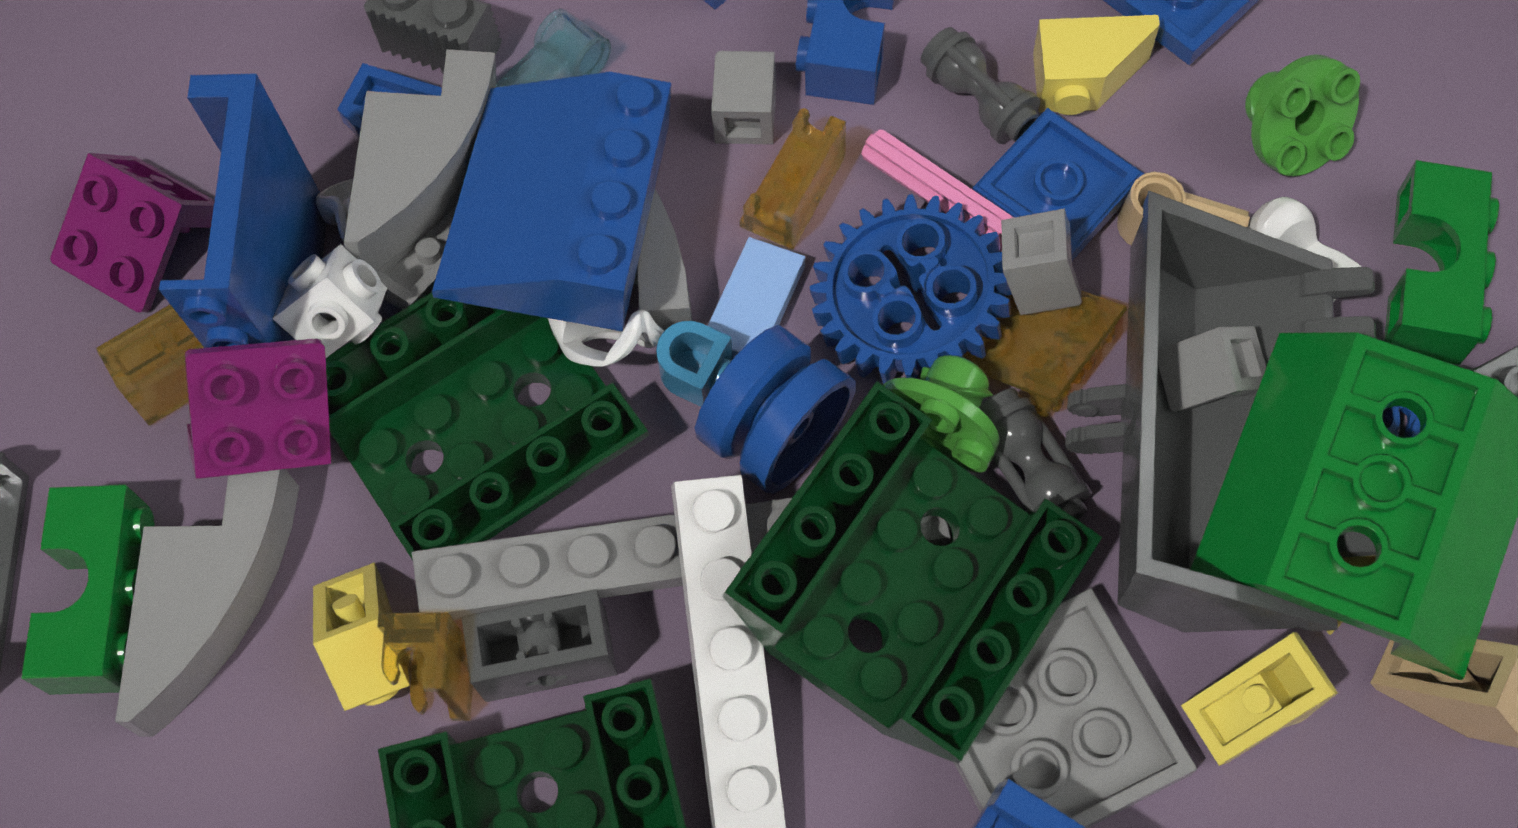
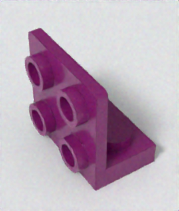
[50,153,215,313]
[184,338,331,479]

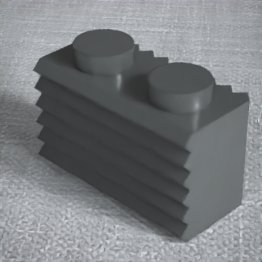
[364,0,502,74]

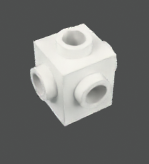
[273,244,387,358]

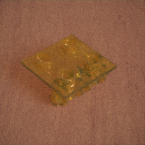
[962,291,1127,417]

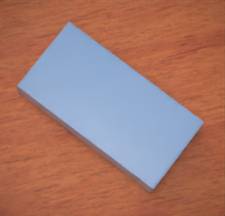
[708,237,806,359]

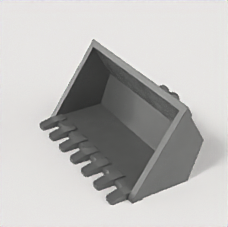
[1065,191,1376,633]

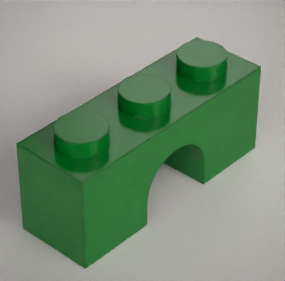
[1384,160,1499,365]
[21,485,155,695]

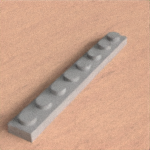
[412,498,950,625]

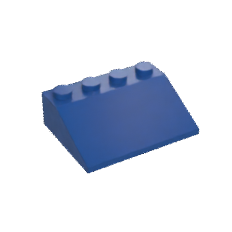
[432,72,671,332]

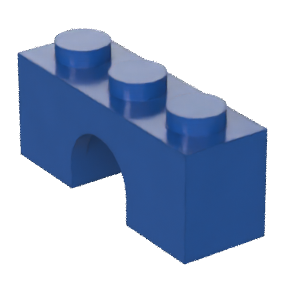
[796,0,894,105]

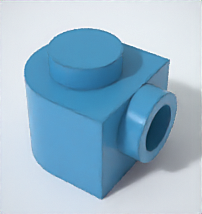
[656,321,732,407]

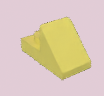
[1181,632,1338,766]

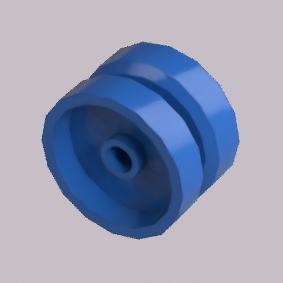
[695,325,856,494]

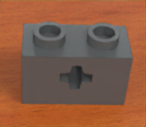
[461,589,617,702]

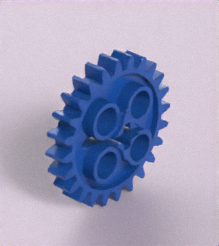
[810,194,1012,384]

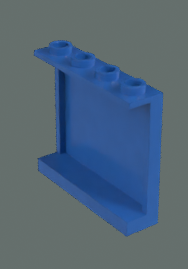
[159,73,327,348]

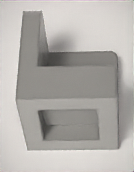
[711,51,776,144]
[1001,208,1082,315]
[1158,326,1266,412]

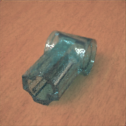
[497,8,611,87]

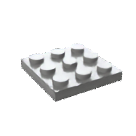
[953,589,1197,828]

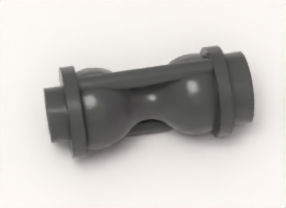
[920,27,1040,144]
[979,388,1092,520]

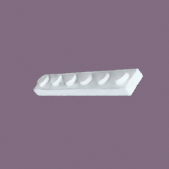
[671,475,786,828]

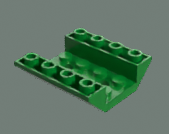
[1190,332,1518,681]

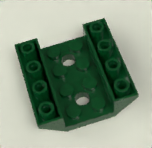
[326,292,649,561]
[722,382,1102,764]
[378,679,686,828]

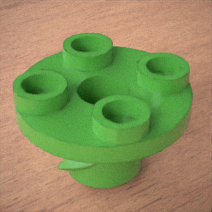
[1245,54,1360,176]
[883,355,1000,473]

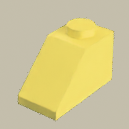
[1033,15,1160,115]
[313,562,410,711]

